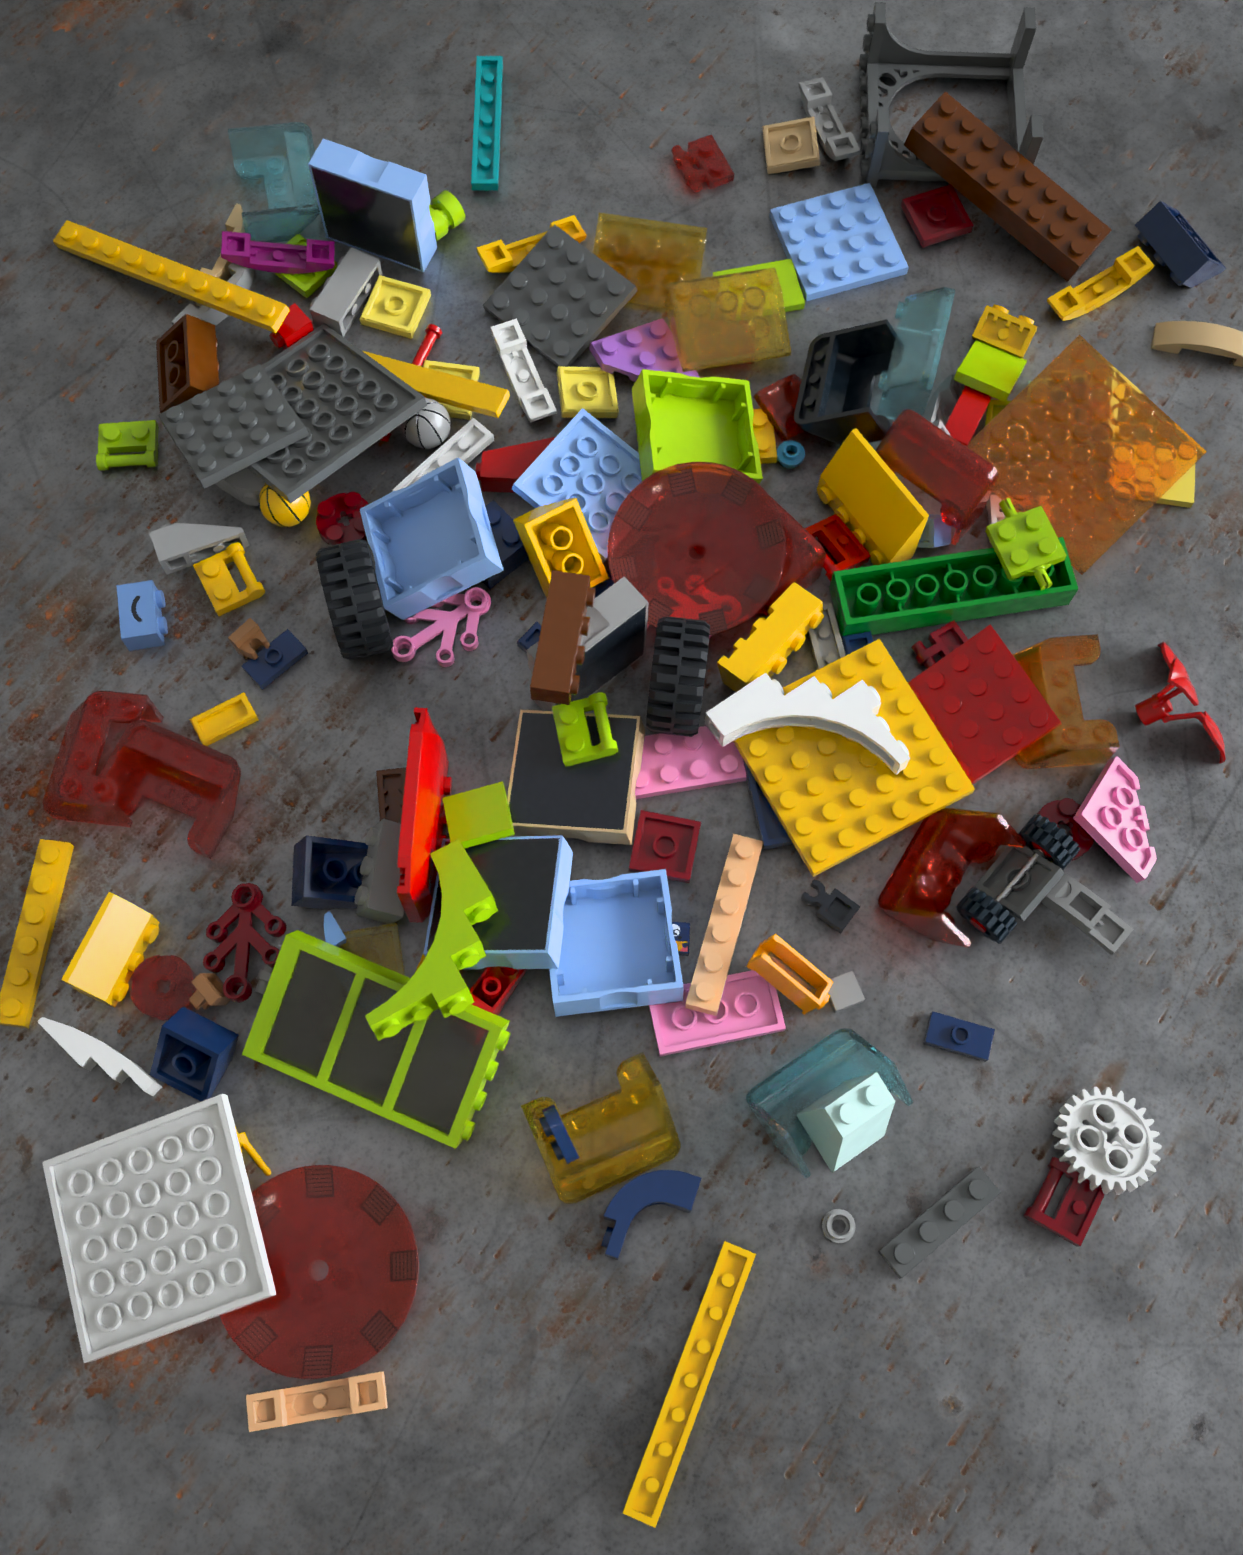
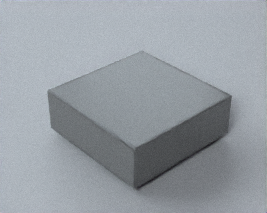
[828,970,865,1013]

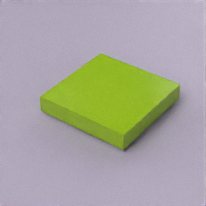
[443,781,515,849]

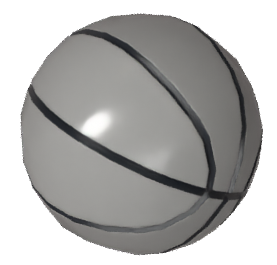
[401,398,451,449]

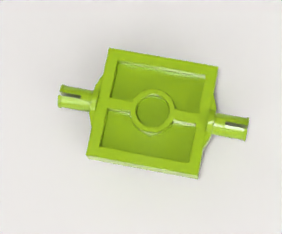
[985,498,1067,590]

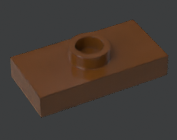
[376,767,406,824]

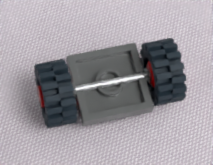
[956,814,1080,944]

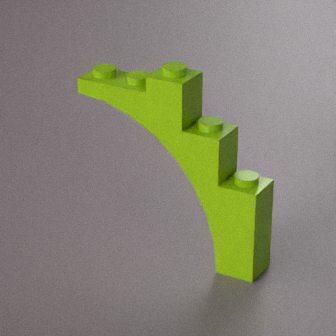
[365,839,498,1041]

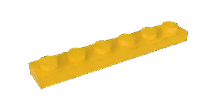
[0,839,74,1029]

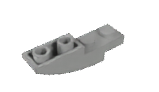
[1041,872,1134,955]

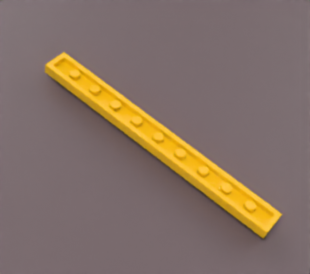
[53,220,290,333]

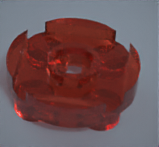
[130,955,197,1021]

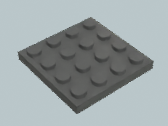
[483,224,637,367]
[158,364,309,489]

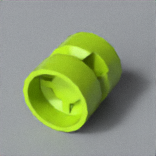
[429,190,466,242]

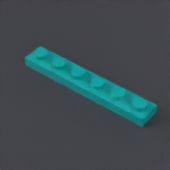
[471,56,503,191]

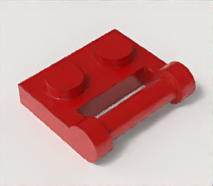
[795,514,871,582]

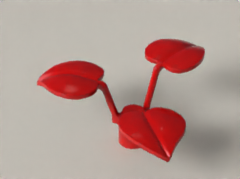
[1135,642,1226,764]

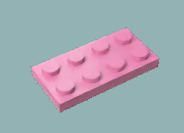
[635,726,747,799]
[648,970,786,1057]

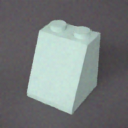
[796,1072,895,1172]

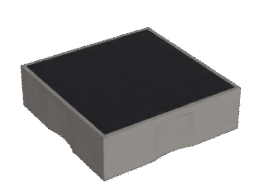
[527,577,649,711]

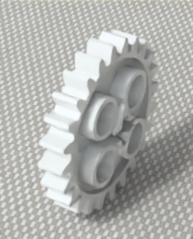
[1052,1086,1162,1195]

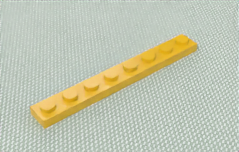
[622,1241,756,1528]

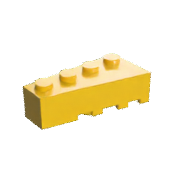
[717,582,824,692]

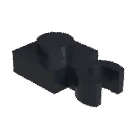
[801,879,861,934]

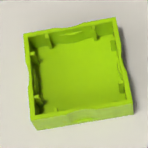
[632,369,763,497]

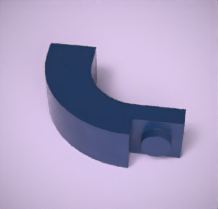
[601,1170,702,1260]

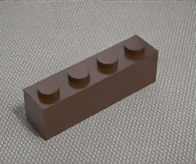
[530,570,596,705]

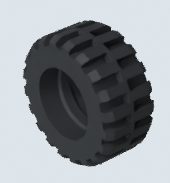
[316,539,394,661]
[646,616,710,737]

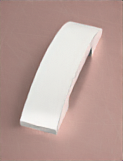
[491,318,557,422]

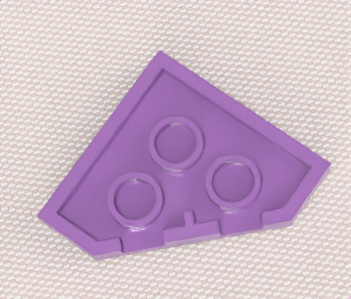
[589,318,700,382]

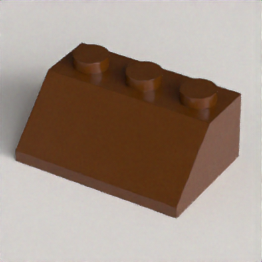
[156,314,219,413]

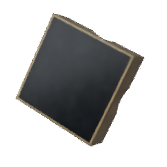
[507,710,645,845]

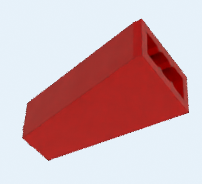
[475,437,556,493]

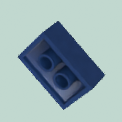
[1135,201,1226,288]

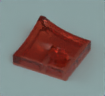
[753,374,804,442]

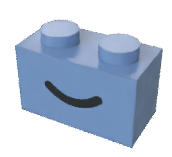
[116,580,168,651]

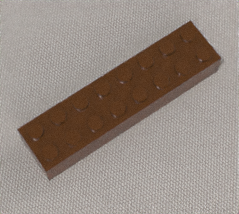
[904,91,1112,282]

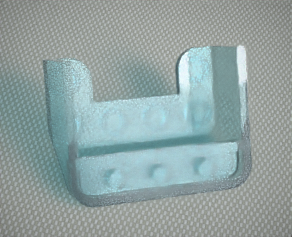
[228,122,320,243]

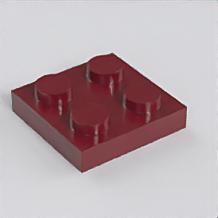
[901,184,973,248]
[629,810,701,883]

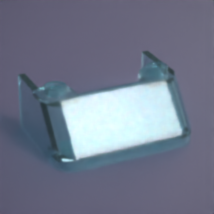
[876,287,956,426]
[746,1028,913,1178]

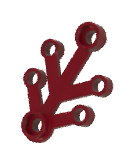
[203,883,287,1003]

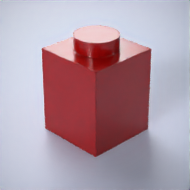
[269,303,314,350]

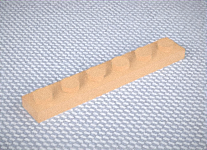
[685,834,763,1016]

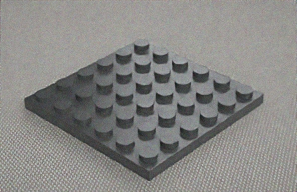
[247,324,427,504]

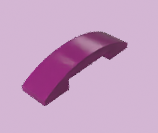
[221,231,335,274]

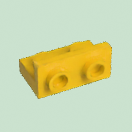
[972,304,1038,358]

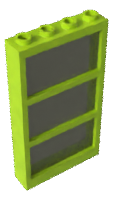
[242,930,511,1149]

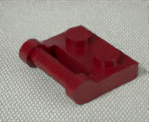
[1024,1157,1105,1247]

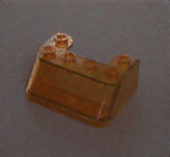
[1012,634,1120,769]

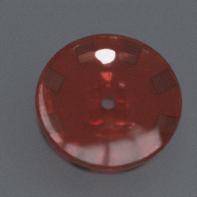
[608,462,786,636]
[220,1165,419,1379]

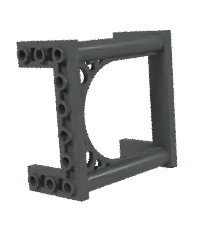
[859,2,1043,188]

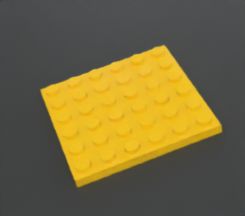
[733,639,975,877]

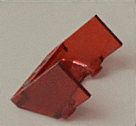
[875,409,998,545]
[878,808,1026,948]

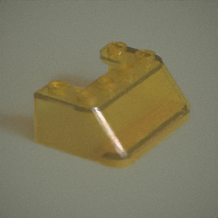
[521,1052,681,1204]

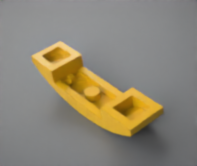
[476,215,586,273]
[1047,246,1154,321]

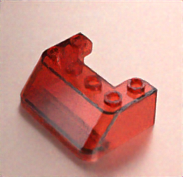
[43,691,164,827]
[87,720,241,859]

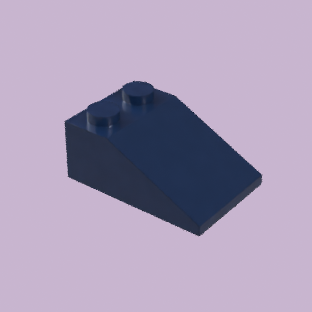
[291,835,369,909]

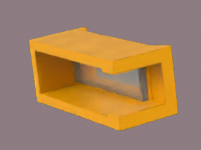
[746,934,834,1014]

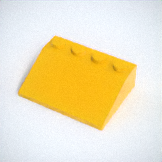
[817,428,929,565]

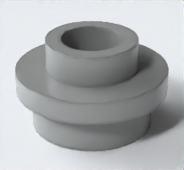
[822,1209,856,1244]

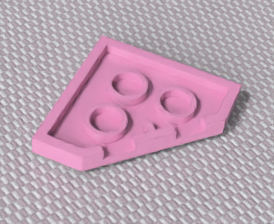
[1073,756,1157,883]

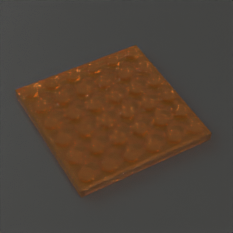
[957,335,1207,575]

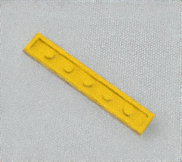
[361,350,510,418]

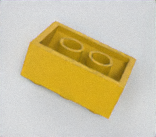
[513,497,609,599]
[61,892,160,1008]

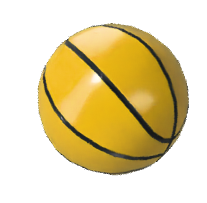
[259,483,311,527]

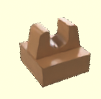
[228,618,270,660]
[189,973,231,1010]

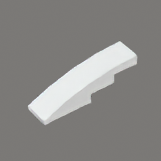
[37,1017,162,1096]

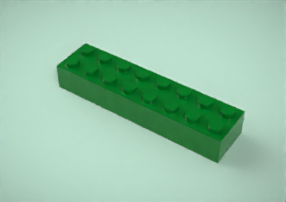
[829,537,1078,637]

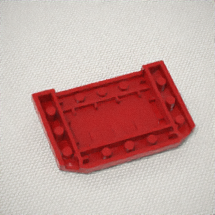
[397,707,452,923]

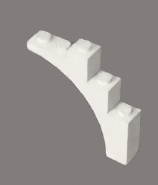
[705,673,910,775]

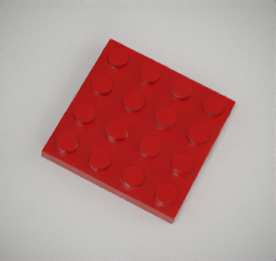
[908,624,1062,785]

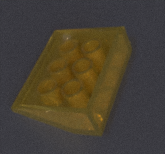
[593,213,708,313]
[665,268,791,372]

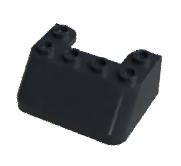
[794,319,906,445]

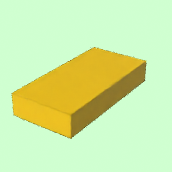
[189,692,259,748]

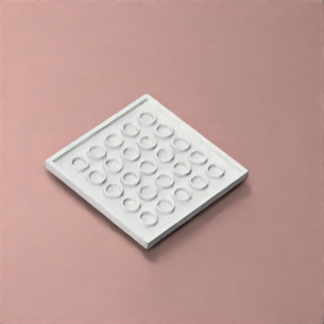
[42,1094,276,1363]

